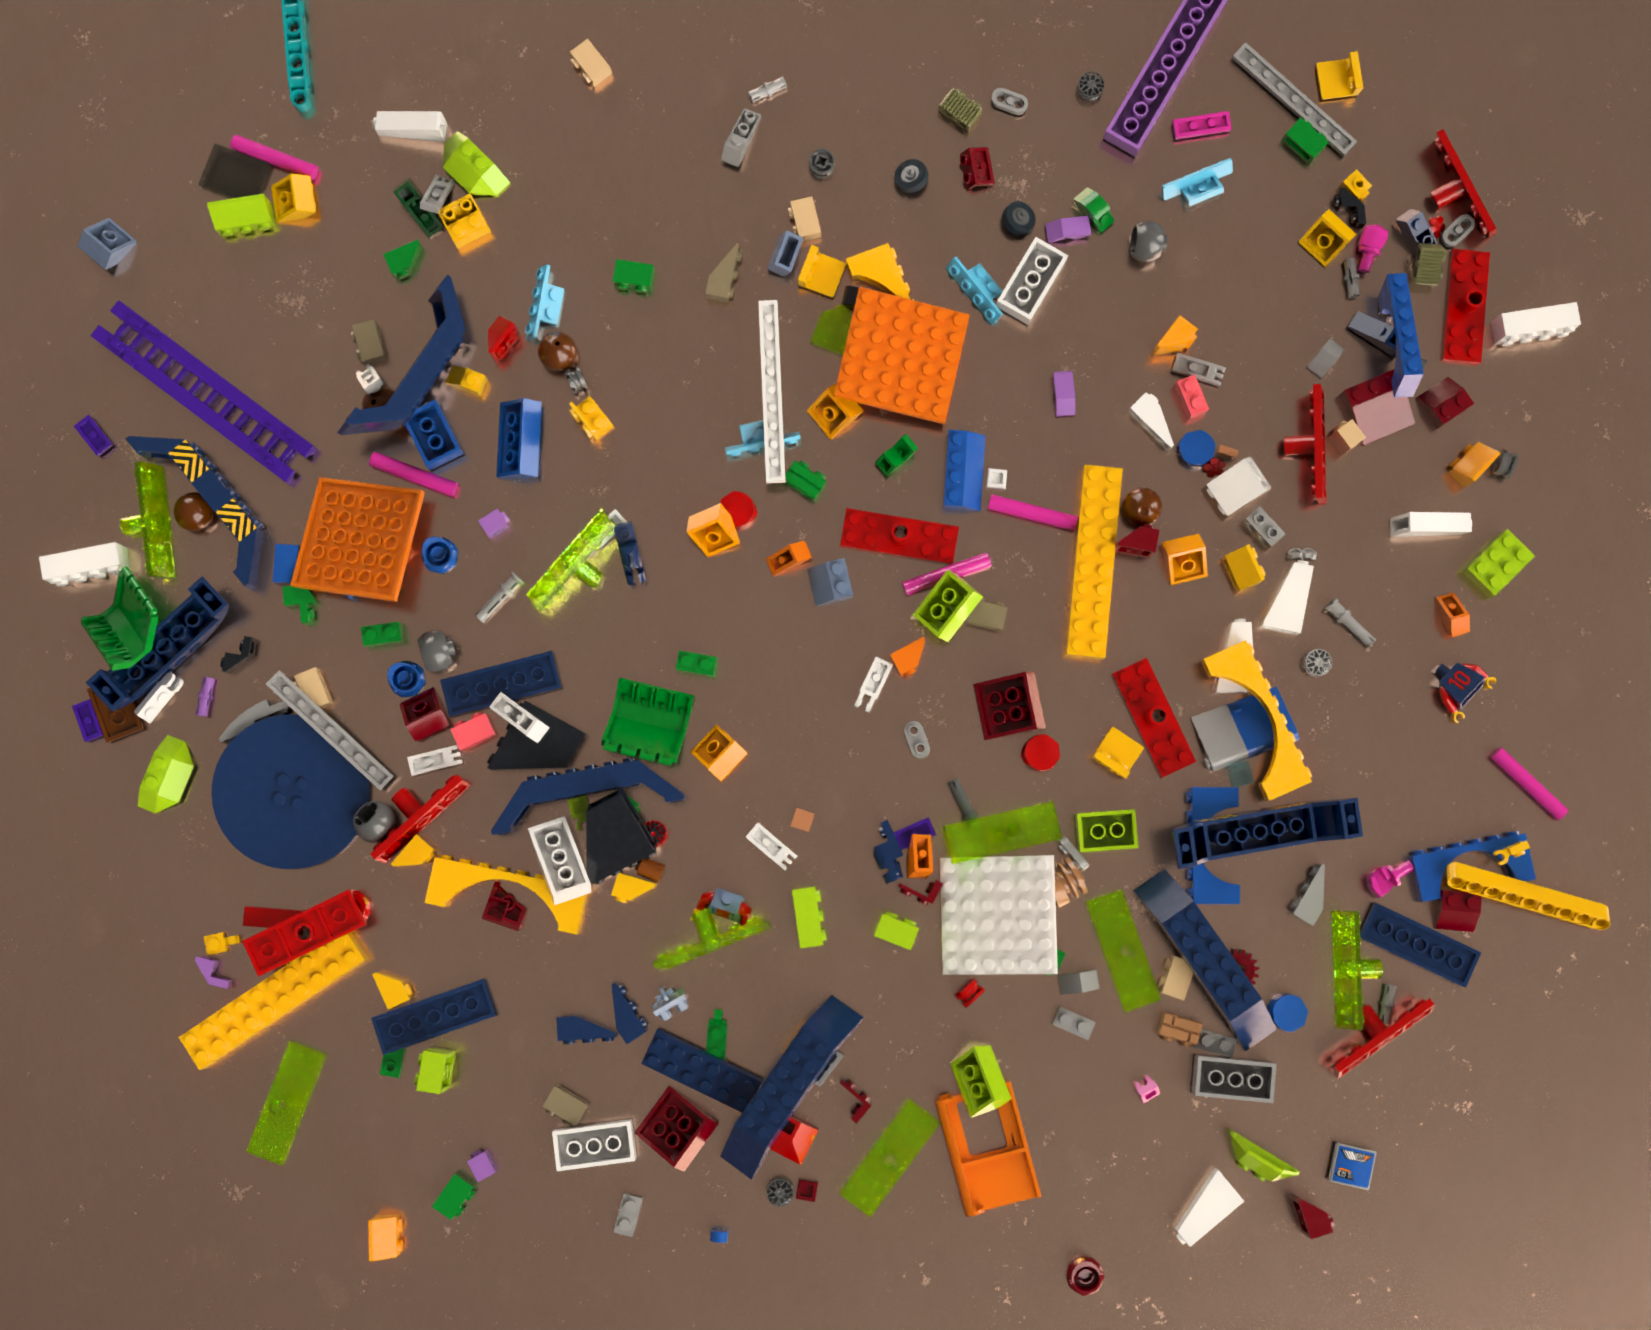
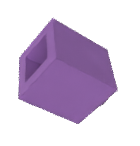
[478,509,510,539]
[467,1149,498,1182]

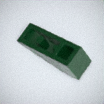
[393,177,444,238]

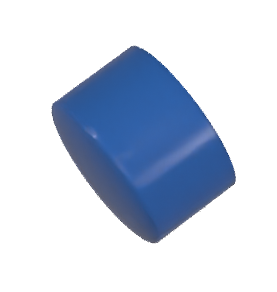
[710,1229,728,1243]

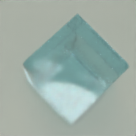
[1226,761,1254,787]

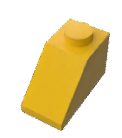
[445,365,488,397]
[391,834,437,866]
[611,873,656,903]
[372,972,413,1010]

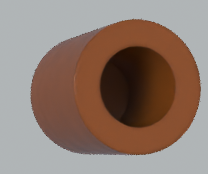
[634,858,665,883]

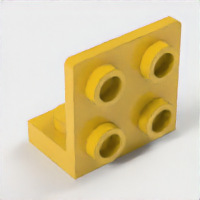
[1316,51,1364,100]
[798,245,846,298]
[569,396,614,440]
[1091,727,1144,779]

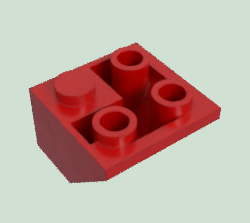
[488,315,520,363]
[770,1116,818,1165]

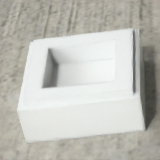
[986,468,1007,490]

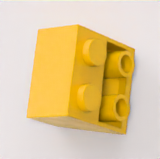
[438,193,491,249]
[1221,544,1265,593]

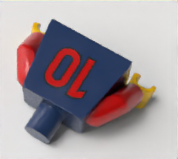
[1436,663,1496,723]

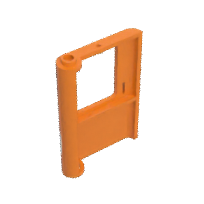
[935,1081,1042,1217]

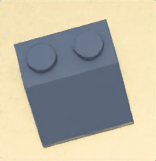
[77,218,137,270]
[807,558,853,606]

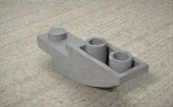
[219,699,292,745]

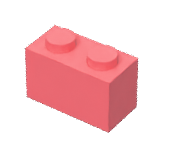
[1174,374,1209,420]
[450,712,497,751]

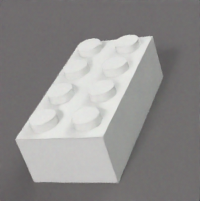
[996,237,1068,325]
[1491,302,1581,346]
[39,542,131,586]
[528,816,591,905]
[552,1119,637,1171]

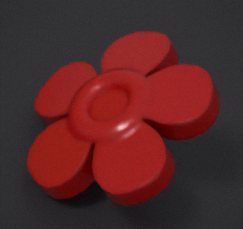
[1429,216,1445,238]
[1204,457,1226,478]

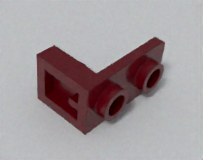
[898,880,943,905]
[839,1079,872,1124]

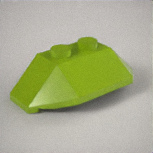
[443,131,511,196]
[137,735,194,813]
[1227,1129,1300,1182]

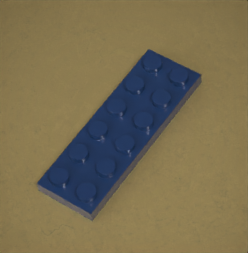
[440,651,562,717]
[1358,902,1481,988]
[371,979,496,1055]
[641,1029,763,1113]

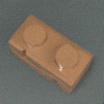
[1157,1011,1203,1048]

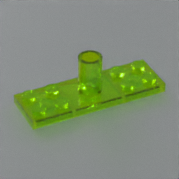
[120,461,176,579]
[527,509,616,612]
[943,801,1062,864]
[1085,889,1162,1013]
[653,908,771,971]
[1332,911,1384,1030]
[246,1040,327,1166]
[839,1098,941,1218]

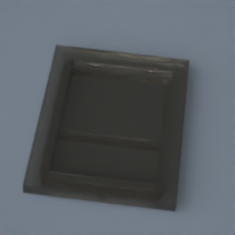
[198,144,271,198]

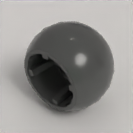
[1130,221,1167,263]
[417,630,456,672]
[353,801,396,843]

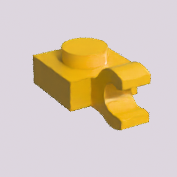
[1493,840,1530,865]
[204,932,241,955]

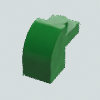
[1073,187,1115,233]
[875,434,919,477]
[282,586,319,625]

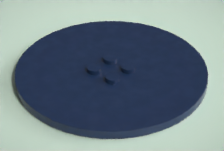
[211,714,370,869]

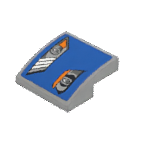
[1328,1142,1377,1190]

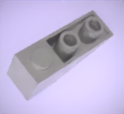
[721,108,761,167]
[1289,864,1325,926]

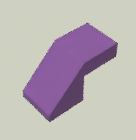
[1045,216,1091,243]
[1053,371,1075,416]
[195,956,234,989]

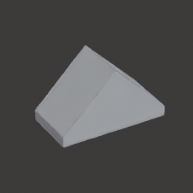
[1306,338,1345,379]
[1058,969,1099,995]

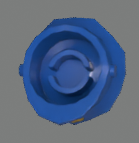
[1178,430,1216,466]
[421,536,458,573]
[387,661,425,697]
[1267,995,1308,1032]

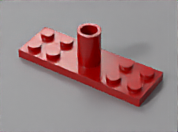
[1431,129,1497,237]
[1442,249,1490,364]
[1284,384,1327,504]
[840,508,959,565]
[1111,658,1196,778]
[370,774,471,864]
[242,889,367,977]
[1333,998,1435,1079]

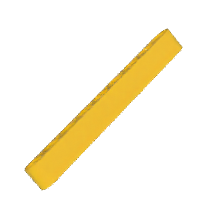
[1446,862,1611,930]

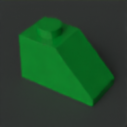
[383,239,423,279]

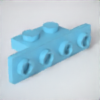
[1162,158,1233,206]
[946,257,1003,325]
[525,264,564,340]
[725,420,801,456]

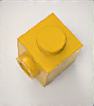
[1339,169,1372,201]

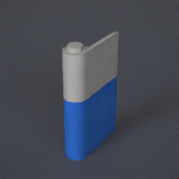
[1191,686,1299,772]

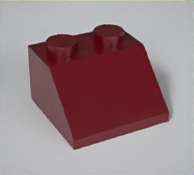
[1416,377,1475,429]
[1115,524,1160,558]
[399,687,450,742]
[1434,890,1482,932]
[1290,1194,1334,1239]

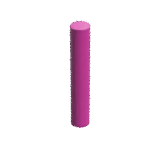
[230,134,318,180]
[369,451,458,497]
[988,494,1078,531]
[902,552,992,596]
[1490,747,1569,821]

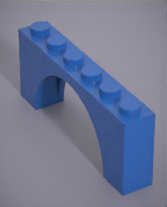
[1378,273,1424,398]
[1186,787,1240,904]
[1408,831,1536,902]

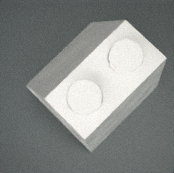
[1206,457,1272,516]

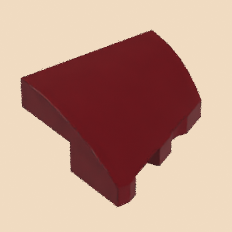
[482,881,526,931]

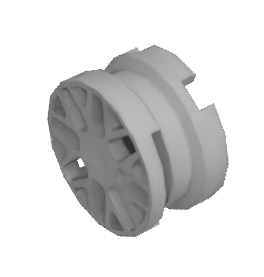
[1302,649,1332,677]

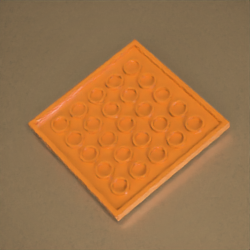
[833,287,970,424]
[290,477,425,602]

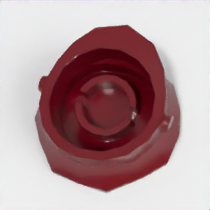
[1067,1257,1104,1296]

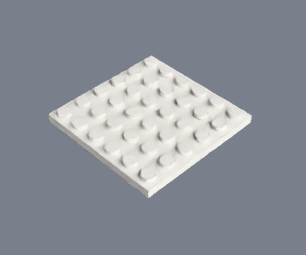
[940,855,1058,975]

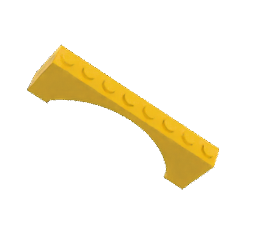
[846,243,914,300]
[1201,640,1312,801]
[425,854,587,934]

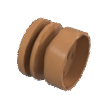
[1055,857,1088,908]

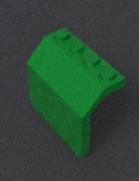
[81,566,158,671]
[601,678,694,766]

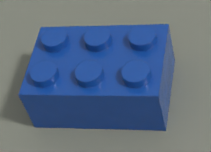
[405,399,464,471]

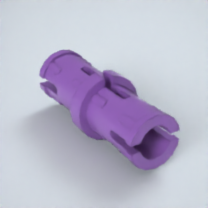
[195,677,216,717]

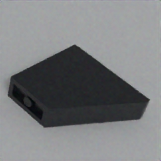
[487,700,587,771]
[586,787,658,885]

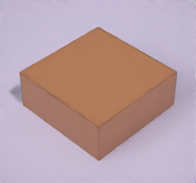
[1215,444,1239,461]
[791,808,814,832]

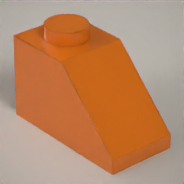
[766,540,812,576]
[1436,592,1470,637]
[889,636,925,677]
[907,834,933,879]

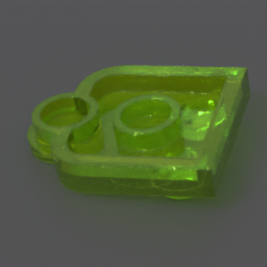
[810,304,852,356]

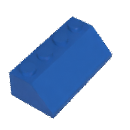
[496,398,542,479]
[943,430,985,511]

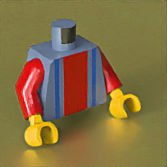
[691,888,751,939]

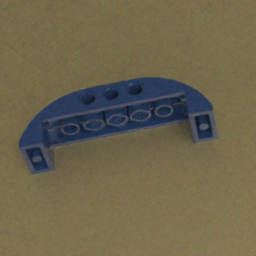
[86,576,229,711]

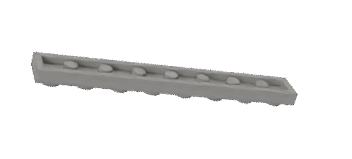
[1232,42,1357,157]
[266,670,394,790]

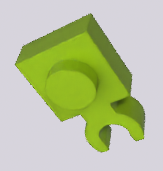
[567,795,589,831]

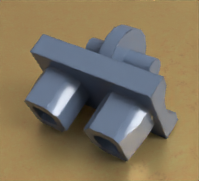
[651,987,688,1022]

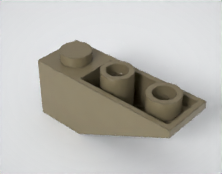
[705,243,743,303]

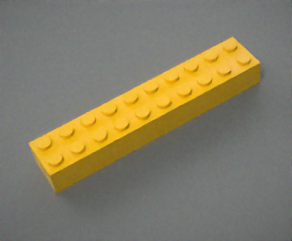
[1065,465,1123,660]
[178,932,369,1070]

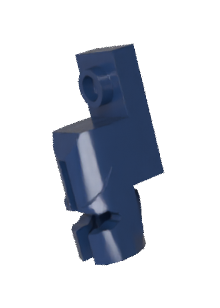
[613,521,646,585]
[873,820,904,884]

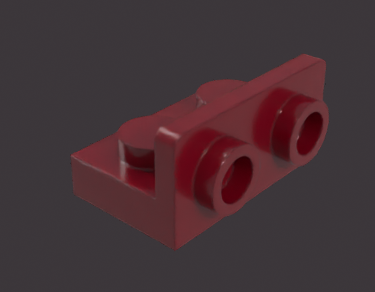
[960,147,995,190]

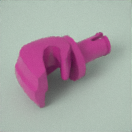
[1358,224,1389,273]
[1366,860,1414,898]

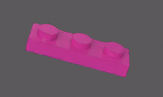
[1172,111,1232,140]

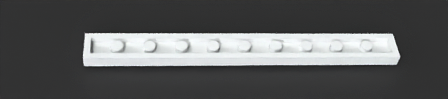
[758,300,786,484]

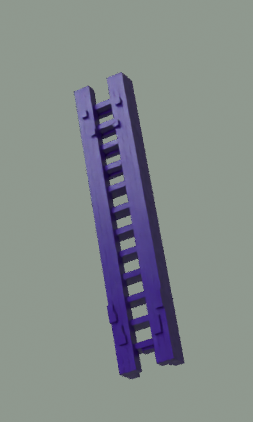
[90,300,317,485]

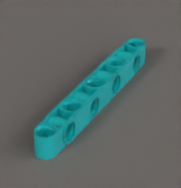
[281,0,311,113]

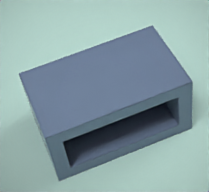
[767,230,804,277]

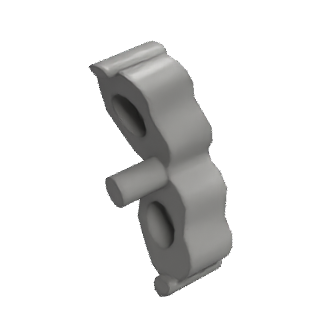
[1286,548,1317,560]

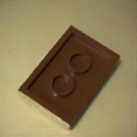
[87,688,145,743]

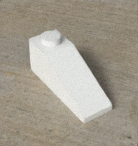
[1128,392,1174,451]
[490,692,549,743]

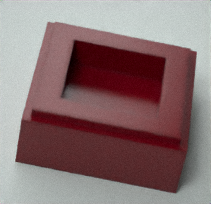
[796,1179,818,1202]

